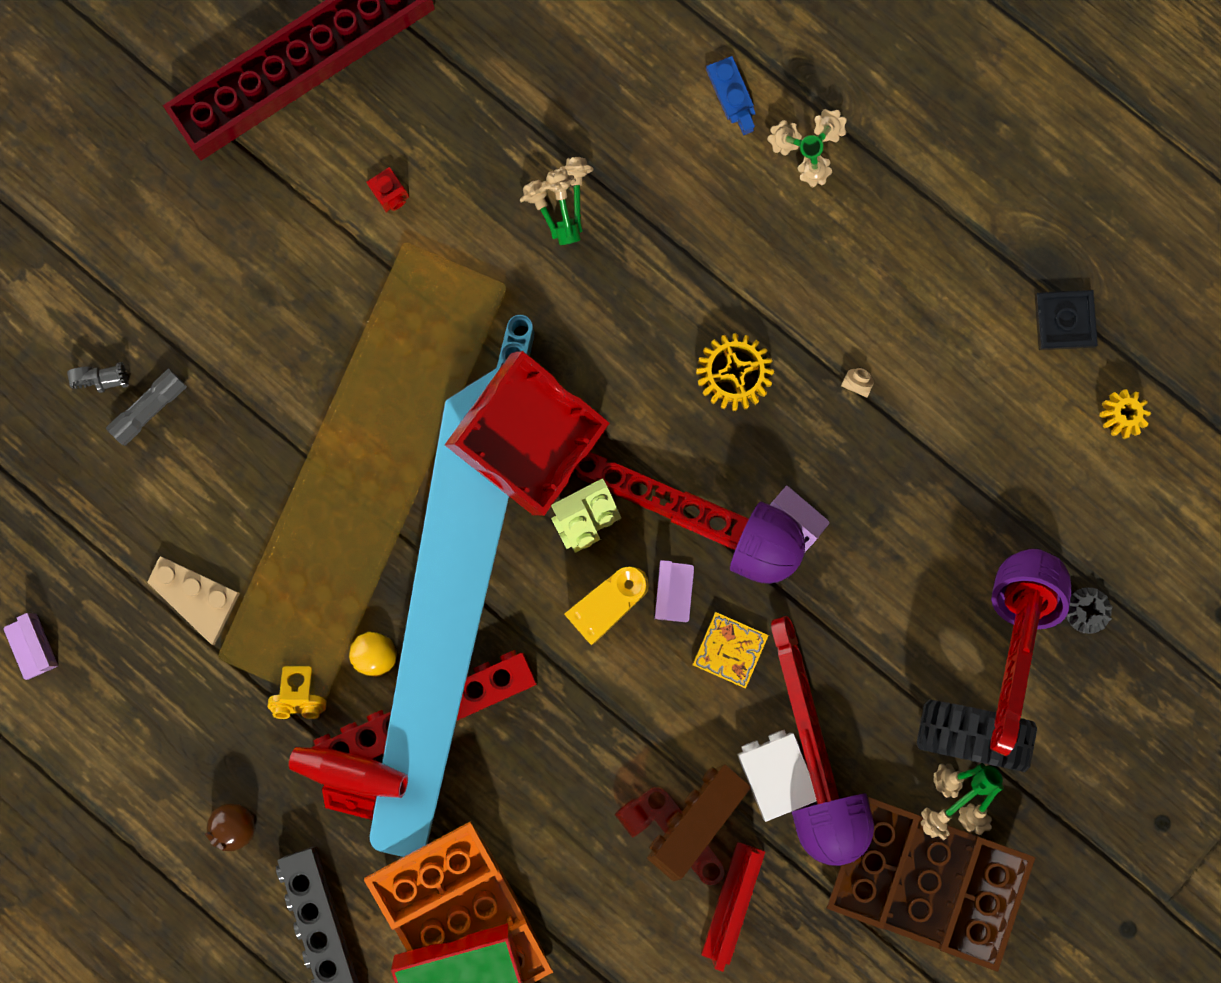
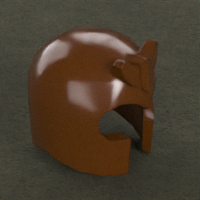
[205,804,256,851]

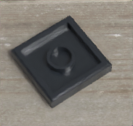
[1035,290,1098,350]

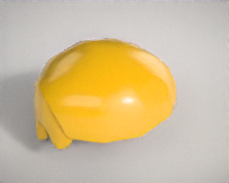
[349,632,397,677]

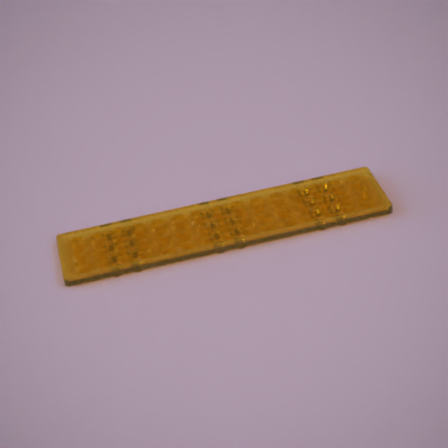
[218,243,507,700]

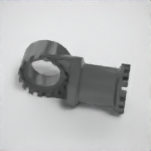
[67,362,129,393]

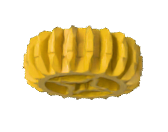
[696,333,774,411]

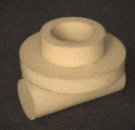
[841,368,874,397]

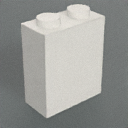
[737,730,817,822]

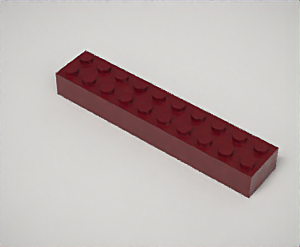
[162,0,435,161]

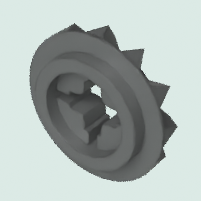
[1066,588,1113,634]

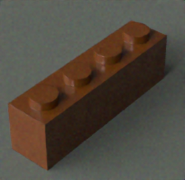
[647,764,751,881]

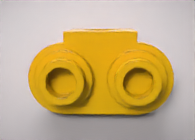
[267,666,326,719]

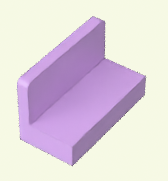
[770,486,829,553]
[654,560,694,622]
[4,613,58,680]

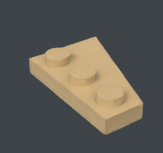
[147,556,240,645]

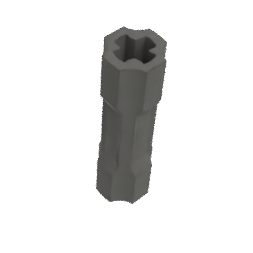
[106,368,187,446]

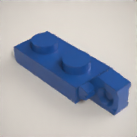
[706,56,755,136]

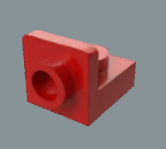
[366,167,409,212]

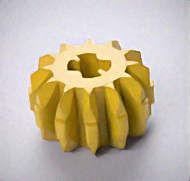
[1099,389,1151,439]

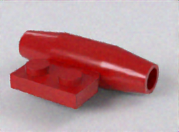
[289,747,408,820]

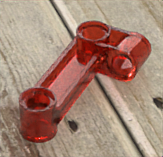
[614,786,725,885]

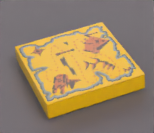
[692,612,769,689]

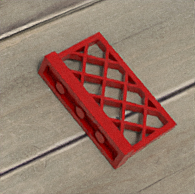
[701,842,765,972]

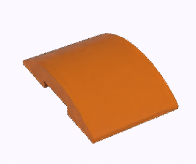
[364,821,553,983]

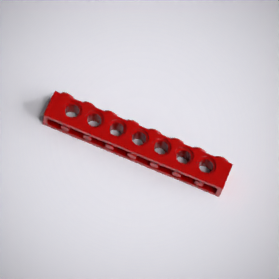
[311,650,538,759]

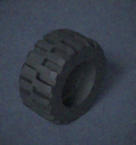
[917,700,1037,772]

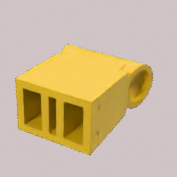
[564,567,649,645]

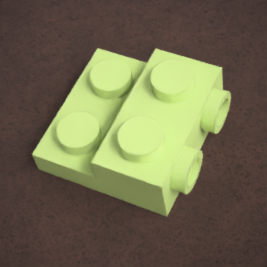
[551,478,621,553]

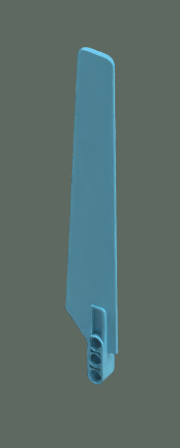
[370,315,534,857]

